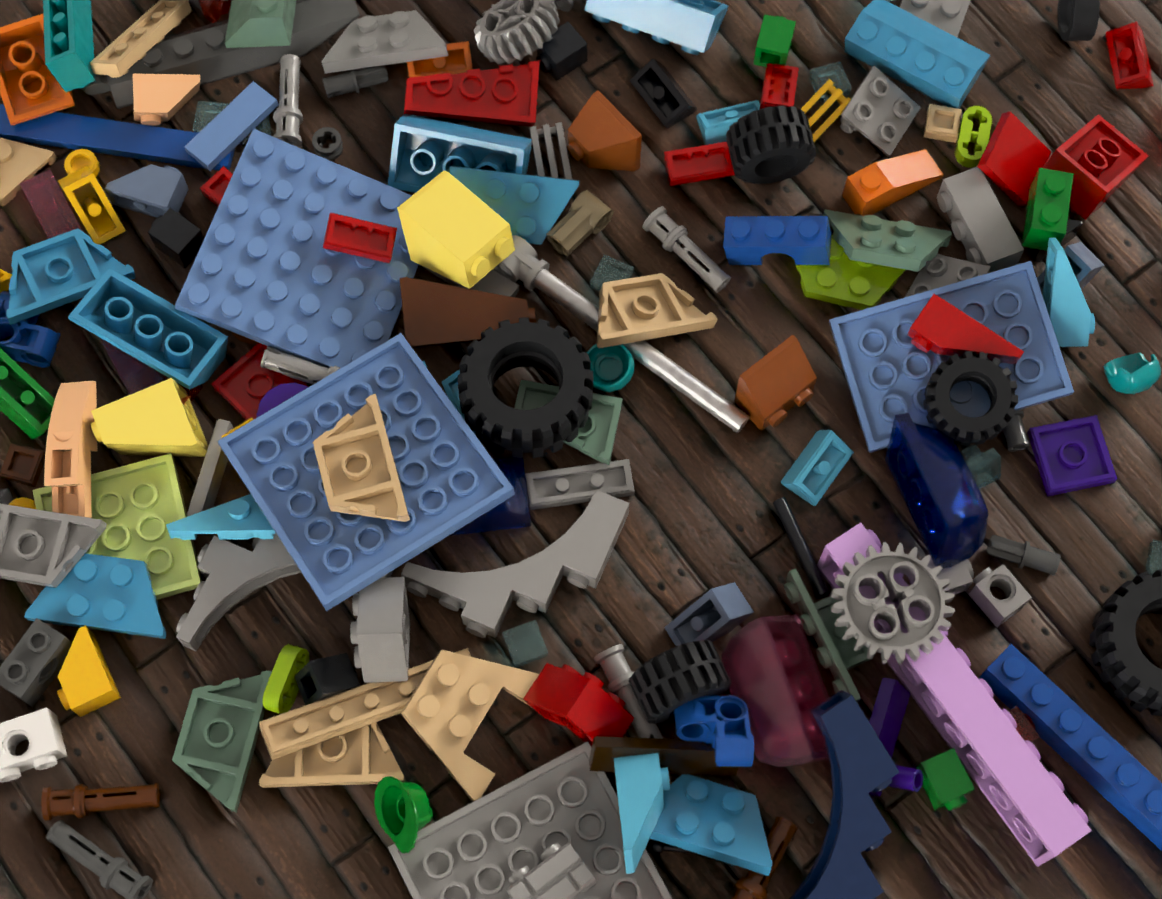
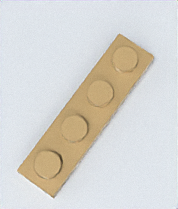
[90,0,192,78]

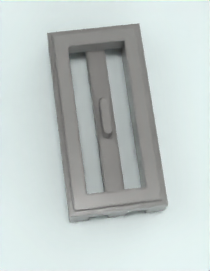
[530,122,572,180]

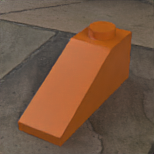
[842,149,944,216]

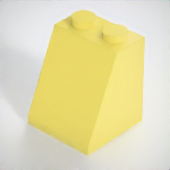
[397,170,515,289]
[91,378,208,457]

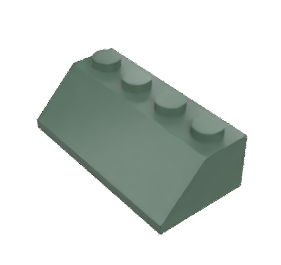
[225,0,296,48]

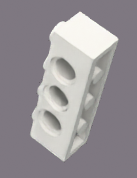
[0,708,67,782]

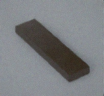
[589,736,739,776]

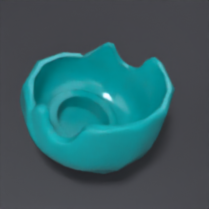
[587,344,634,393]
[1103,353,1161,394]

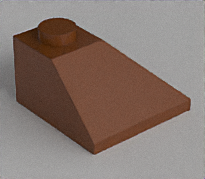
[567,90,642,172]

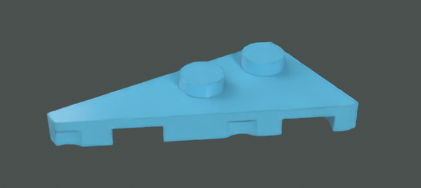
[166,494,276,540]

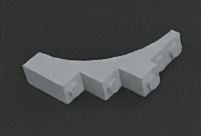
[401,490,630,638]
[176,534,394,652]

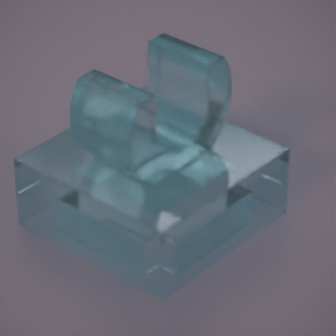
[962,444,1001,493]

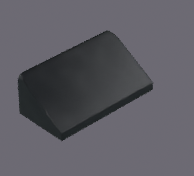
[629,58,697,128]

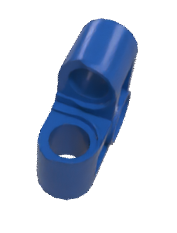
[0,291,61,368]
[674,695,754,767]

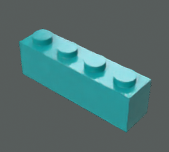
[43,0,96,93]

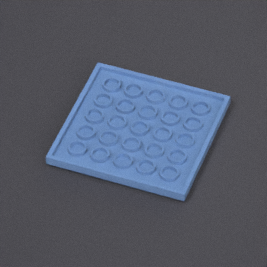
[175,128,419,368]
[218,333,515,611]

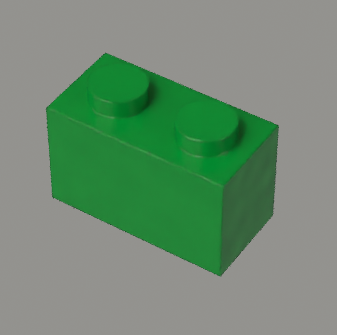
[1022,167,1073,251]

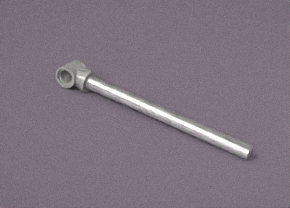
[494,235,750,433]

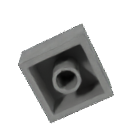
[350,577,410,683]

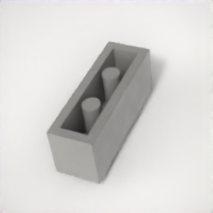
[937,167,1024,273]

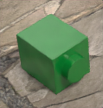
[753,14,796,67]
[915,748,975,811]

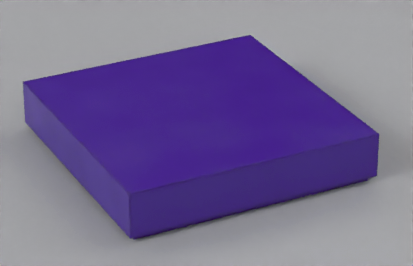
[1027,415,1117,496]

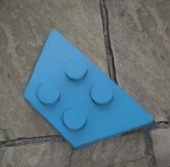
[450,166,580,245]
[6,228,136,325]
[24,553,167,639]
[650,774,772,876]

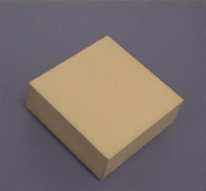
[923,104,962,143]

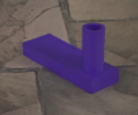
[868,678,923,797]

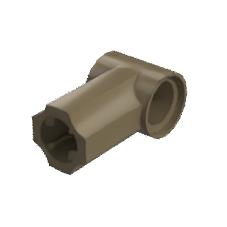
[547,190,614,257]

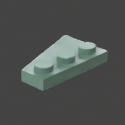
[514,380,623,465]

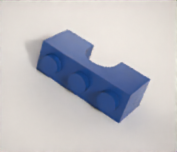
[723,216,832,265]

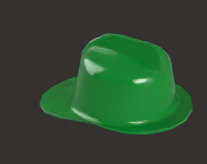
[374,776,433,853]

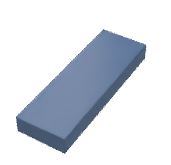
[184,81,279,171]

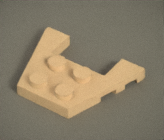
[401,650,539,802]

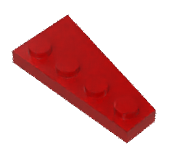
[404,60,540,127]

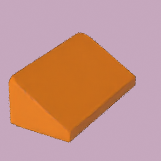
[407,41,473,78]

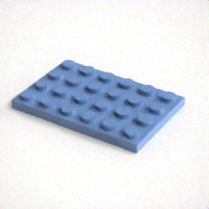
[829,261,1074,453]

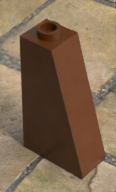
[400,277,536,348]

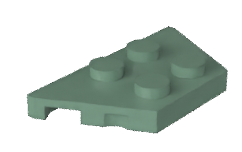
[823,209,952,272]
[172,670,272,812]

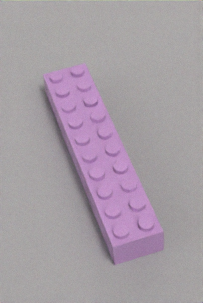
[817,522,1092,867]

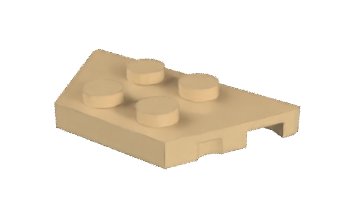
[0,138,57,206]
[597,273,718,348]
[313,394,410,522]
[259,722,405,788]

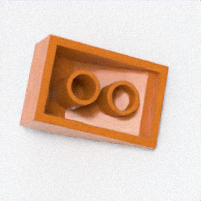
[0,14,75,126]

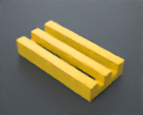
[801,79,851,142]

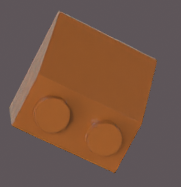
[734,335,817,431]

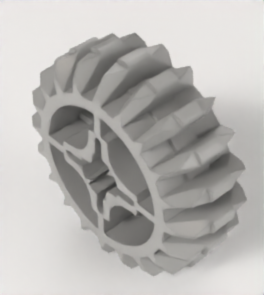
[473,0,560,64]

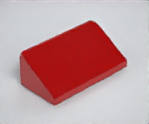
[1105,21,1154,90]

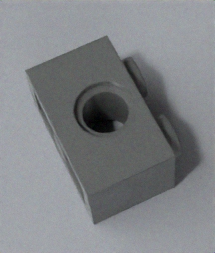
[0,618,72,708]

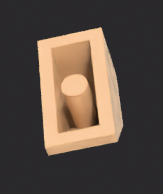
[133,73,200,126]

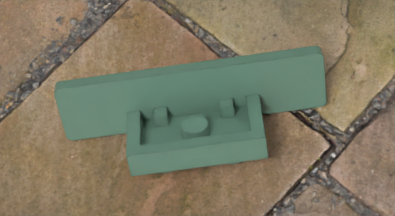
[784,568,874,703]

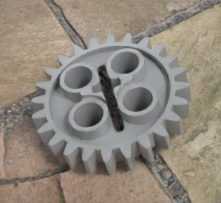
[831,542,955,664]

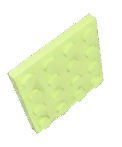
[32,453,202,626]

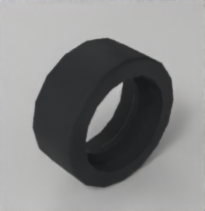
[1057,0,1100,41]

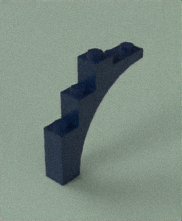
[789,690,899,899]

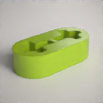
[955,106,992,168]
[262,644,309,714]

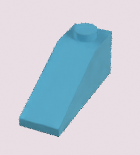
[1043,238,1095,347]
[613,753,670,874]

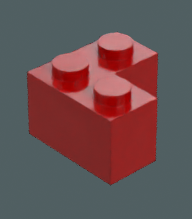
[523,663,634,747]

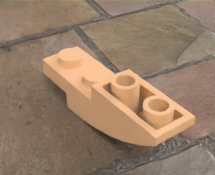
[44,381,98,518]

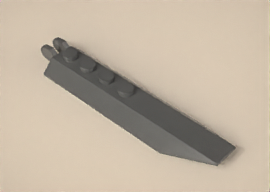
[83,0,360,109]

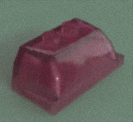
[721,615,829,767]

